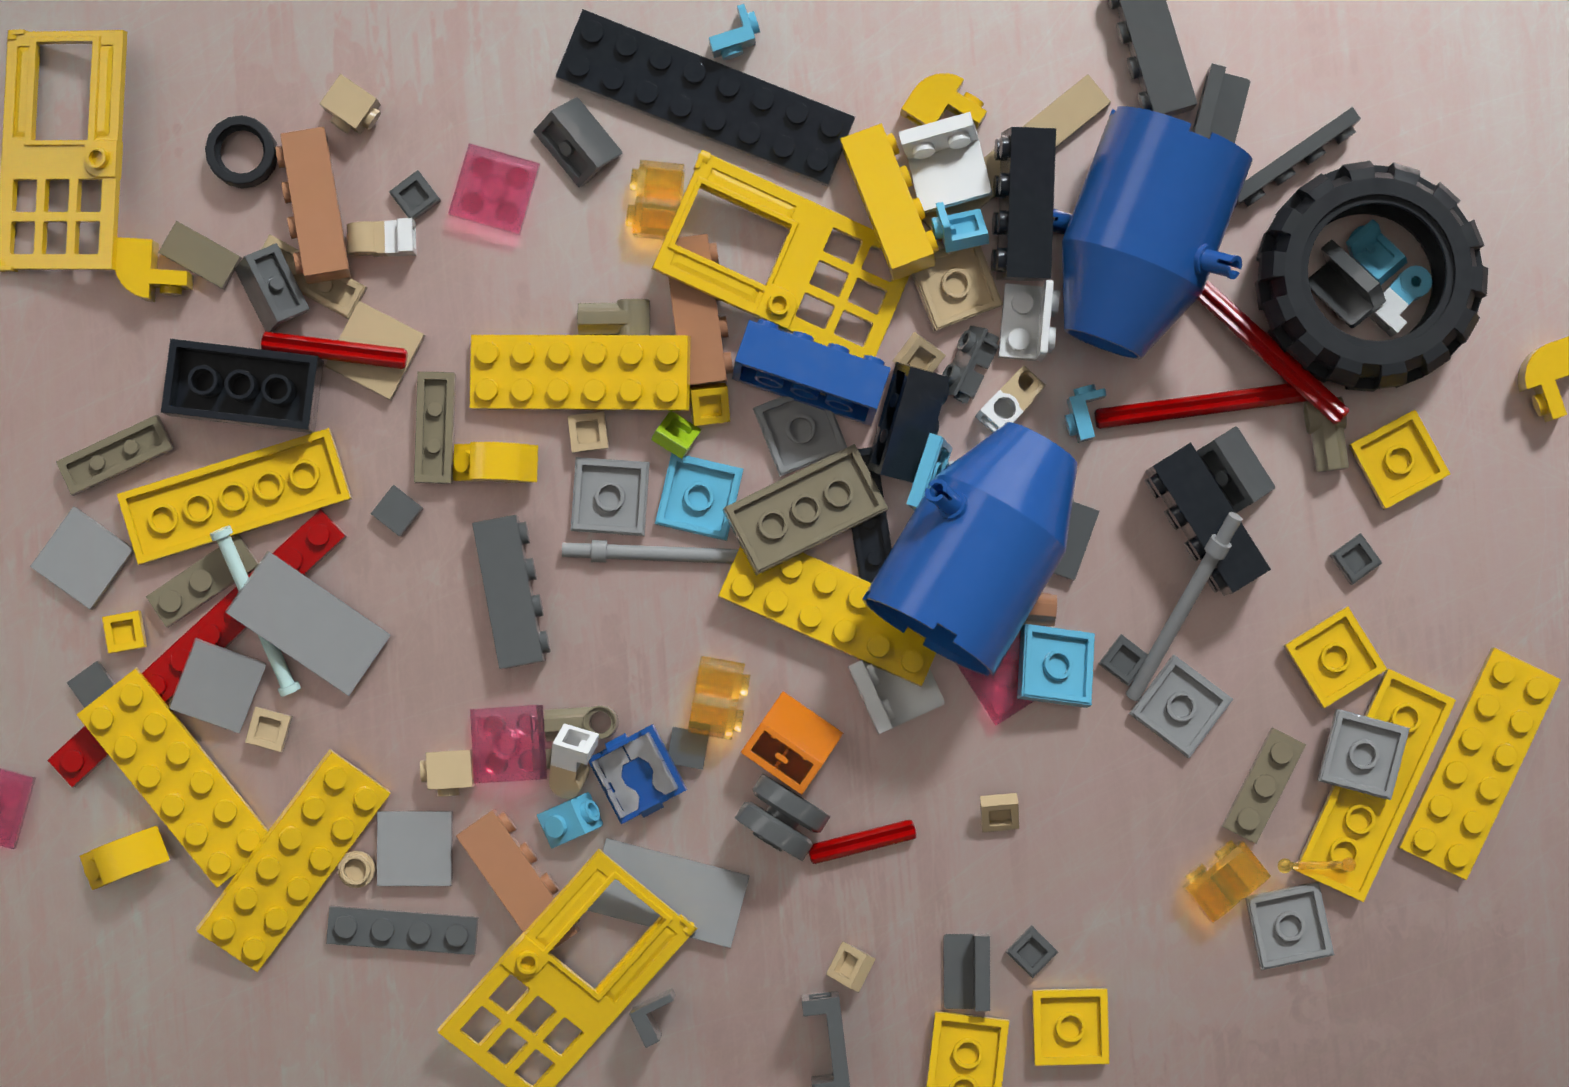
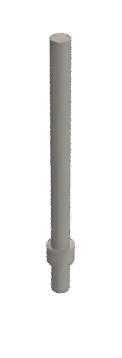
[1126,512,1242,701]
[562,540,739,564]

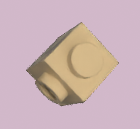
[319,74,381,134]
[420,749,476,796]

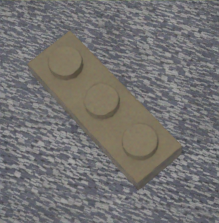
[414,371,456,484]
[56,415,174,496]
[146,535,259,628]
[1222,728,1306,844]

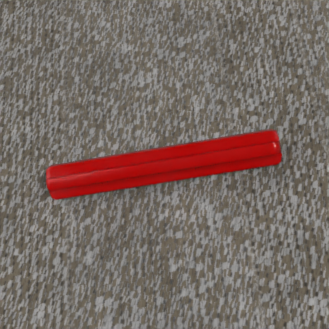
[261,331,408,369]

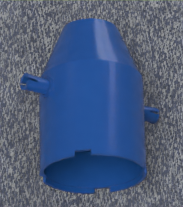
[1053,106,1253,359]
[862,422,1078,676]

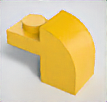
[900,73,987,129]
[115,237,194,302]
[1517,336,1569,423]
[453,442,538,483]
[79,825,170,890]

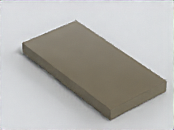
[722,444,889,576]

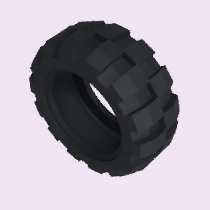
[1254,161,1488,392]

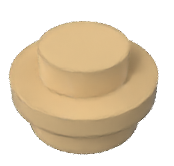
[338,851,375,888]

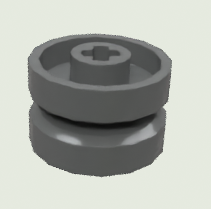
[735,773,831,861]

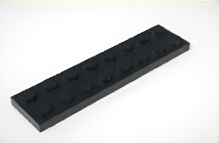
[555,9,855,187]

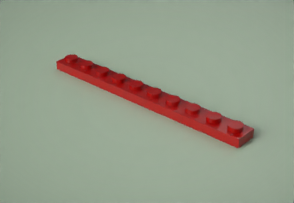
[47,509,347,787]

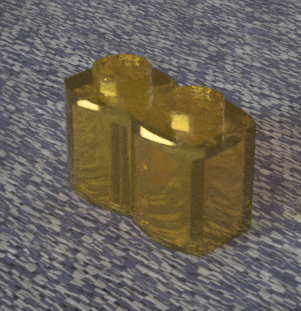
[626,160,686,240]
[688,656,751,740]
[1182,840,1271,923]

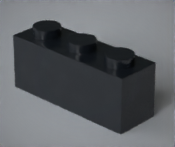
[867,362,950,483]

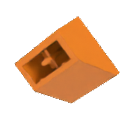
[740,691,844,795]

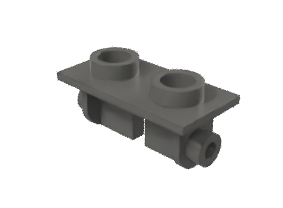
[942,325,999,404]

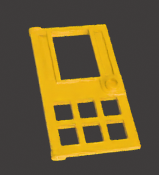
[0,29,128,273]
[651,149,910,358]
[437,849,698,1087]

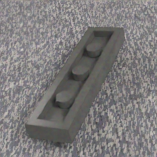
[1235,107,1361,208]
[326,906,479,955]

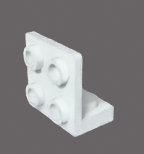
[899,112,992,214]
[998,280,1060,362]
[848,660,945,734]

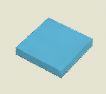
[906,433,953,511]
[655,453,744,541]
[1017,624,1095,708]

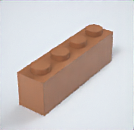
[275,127,351,284]
[663,234,733,387]
[456,809,581,952]

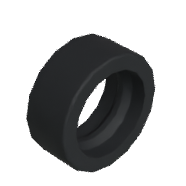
[205,115,277,189]

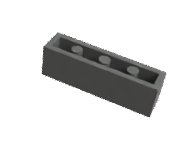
[1108,0,1198,116]
[472,515,551,669]

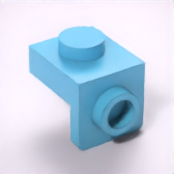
[709,4,760,60]
[931,202,989,253]
[1346,219,1408,285]
[1064,384,1107,443]
[537,792,603,849]

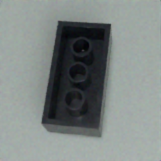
[991,127,1056,281]
[161,339,324,433]
[1145,442,1271,596]

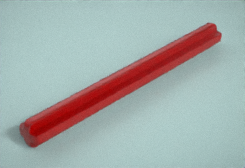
[1197,280,1349,424]
[1094,383,1308,429]

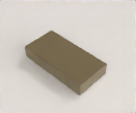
[158,221,242,289]

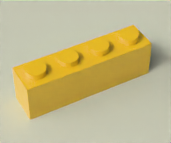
[840,123,939,281]

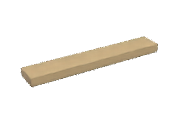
[922,74,1111,241]

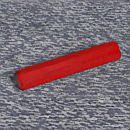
[808,820,917,864]

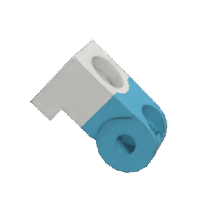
[1368,265,1432,337]

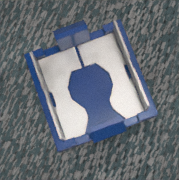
[589,724,688,824]

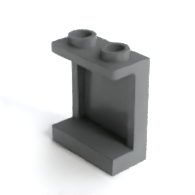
[801,991,850,1087]

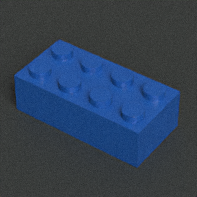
[732,319,891,426]

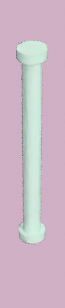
[210,525,301,697]

